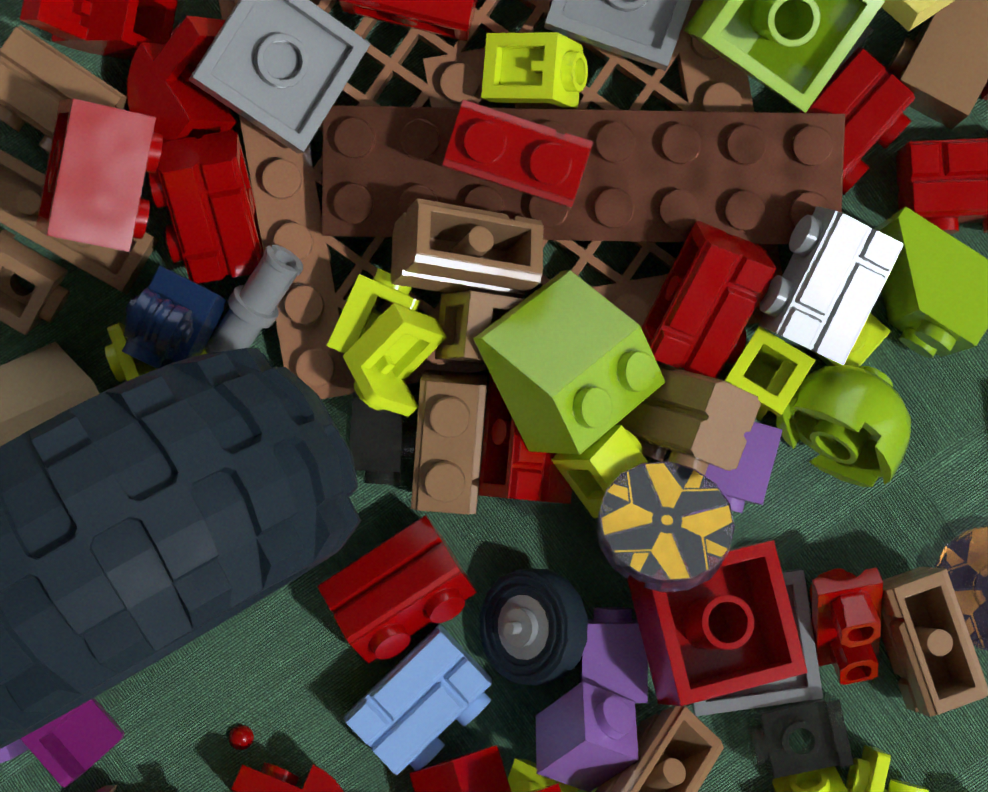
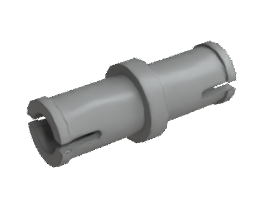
[205,245,303,353]

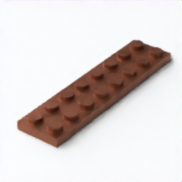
[322,105,845,244]

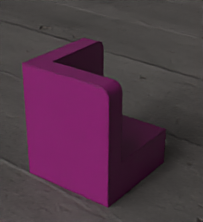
[20,697,124,787]

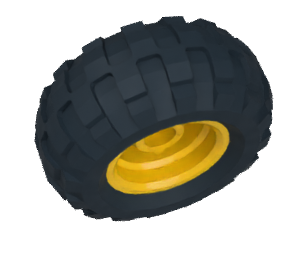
[0,348,361,749]

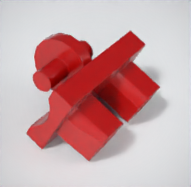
[809,567,883,685]

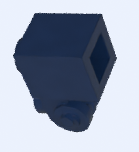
[122,266,228,369]

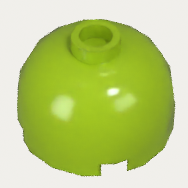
[776,365,911,487]

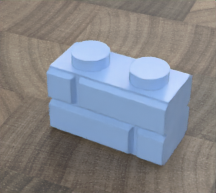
[343,624,492,775]

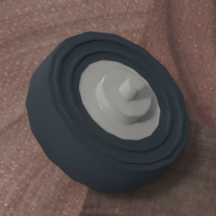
[480,568,588,686]

